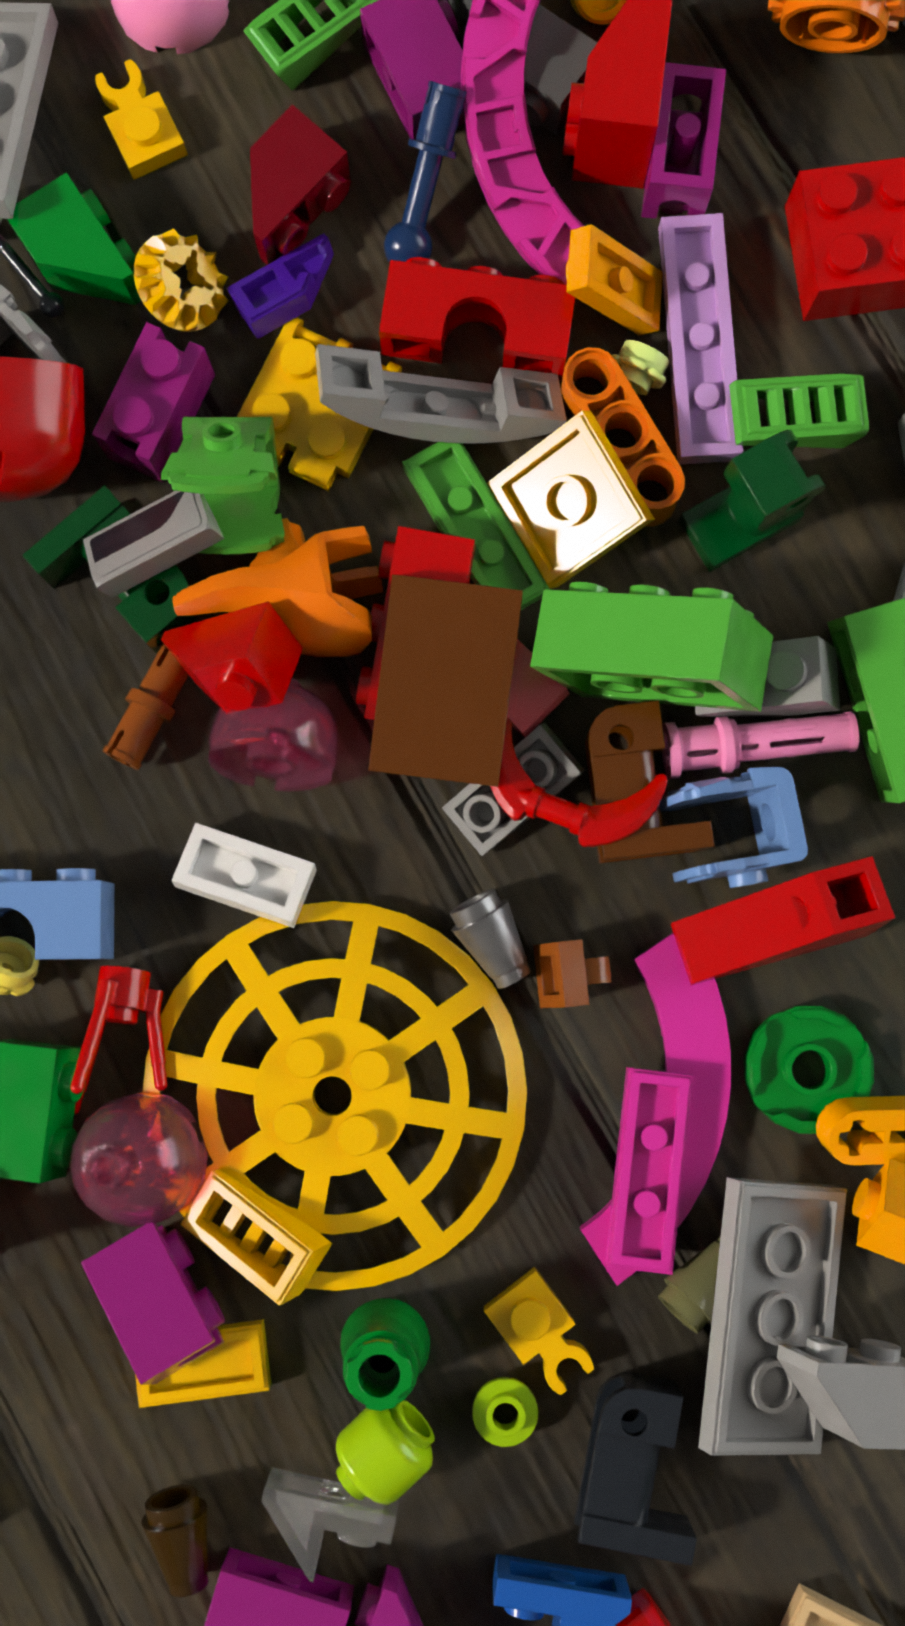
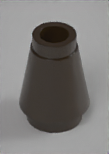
[141,1484,209,1597]

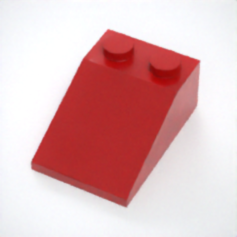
[563,0,672,189]

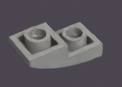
[442,723,586,856]

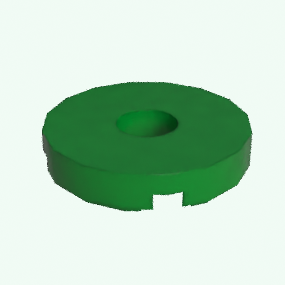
[743,1006,874,1134]

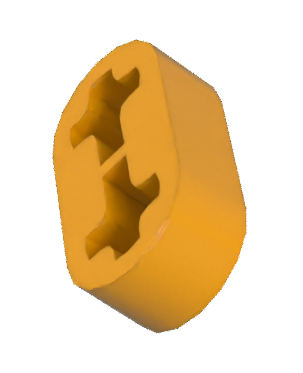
[816,1096,905,1165]

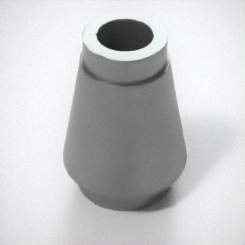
[449,889,531,989]

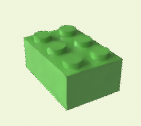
[530,582,773,712]

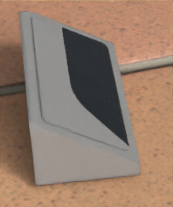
[83,491,225,598]

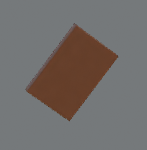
[368,574,523,787]

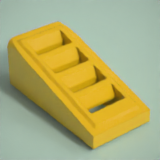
[181,1169,332,1306]

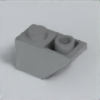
[695,636,840,717]
[776,1335,905,1450]

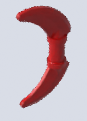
[490,717,668,847]

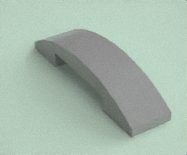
[315,344,567,443]

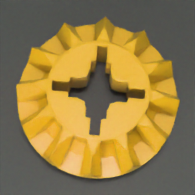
[133,229,229,332]

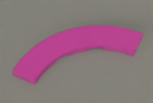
[461,0,584,299]
[579,933,731,1286]

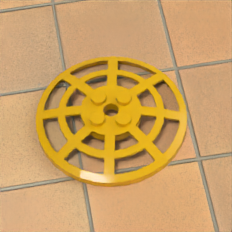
[142,901,527,1291]

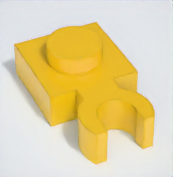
[95,59,188,180]
[484,1267,594,1395]

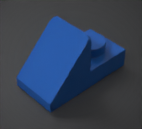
[492,1554,632,1626]

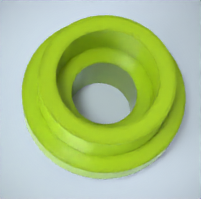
[472,1377,538,1447]

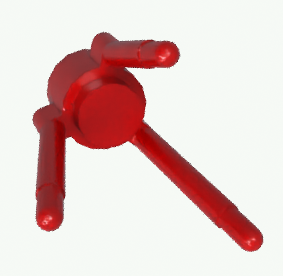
[70,966,168,1115]

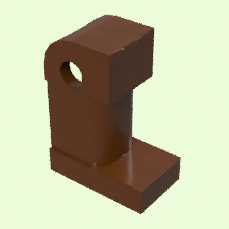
[584,700,714,864]

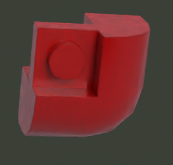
[0,356,85,502]

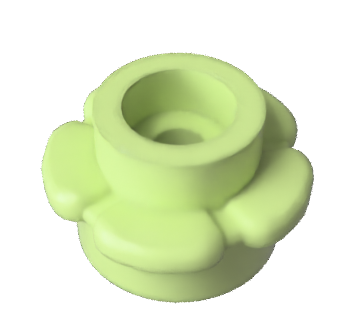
[612,340,669,395]

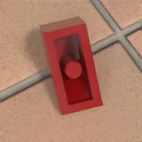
[161,601,303,716]

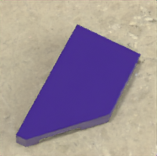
[226,233,334,339]

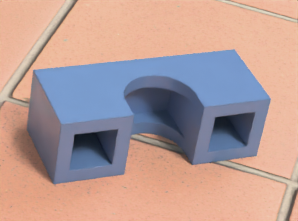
[0,868,115,960]

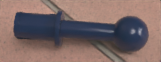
[384,80,467,263]

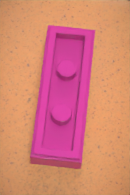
[605,1067,694,1275]

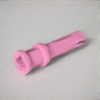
[661,711,859,779]

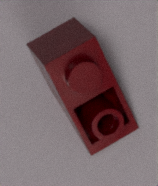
[250,104,351,265]

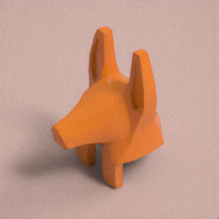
[173,518,383,657]

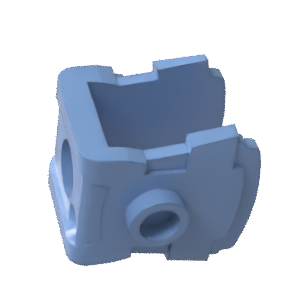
[660,767,808,889]

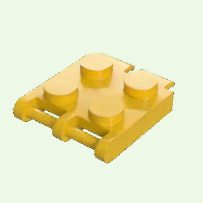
[237,317,402,491]

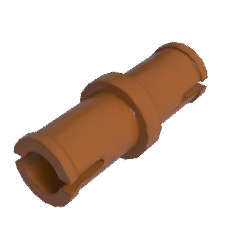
[102,642,189,770]

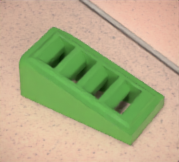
[243,0,378,91]
[729,374,869,448]

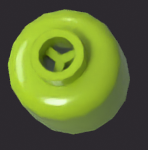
[336,1400,435,1505]

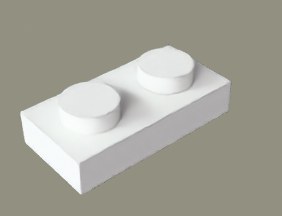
[171,823,317,928]

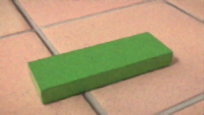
[402,442,550,610]

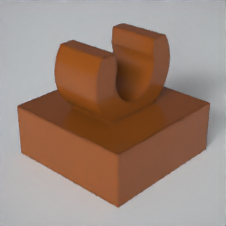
[533,939,612,1008]

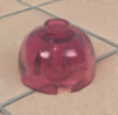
[208,678,338,792]
[70,1091,208,1227]

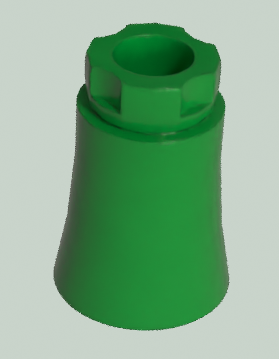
[340,1298,430,1411]

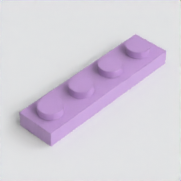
[658,213,743,465]

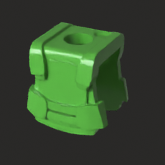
[161,417,285,555]

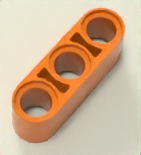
[561,347,685,526]

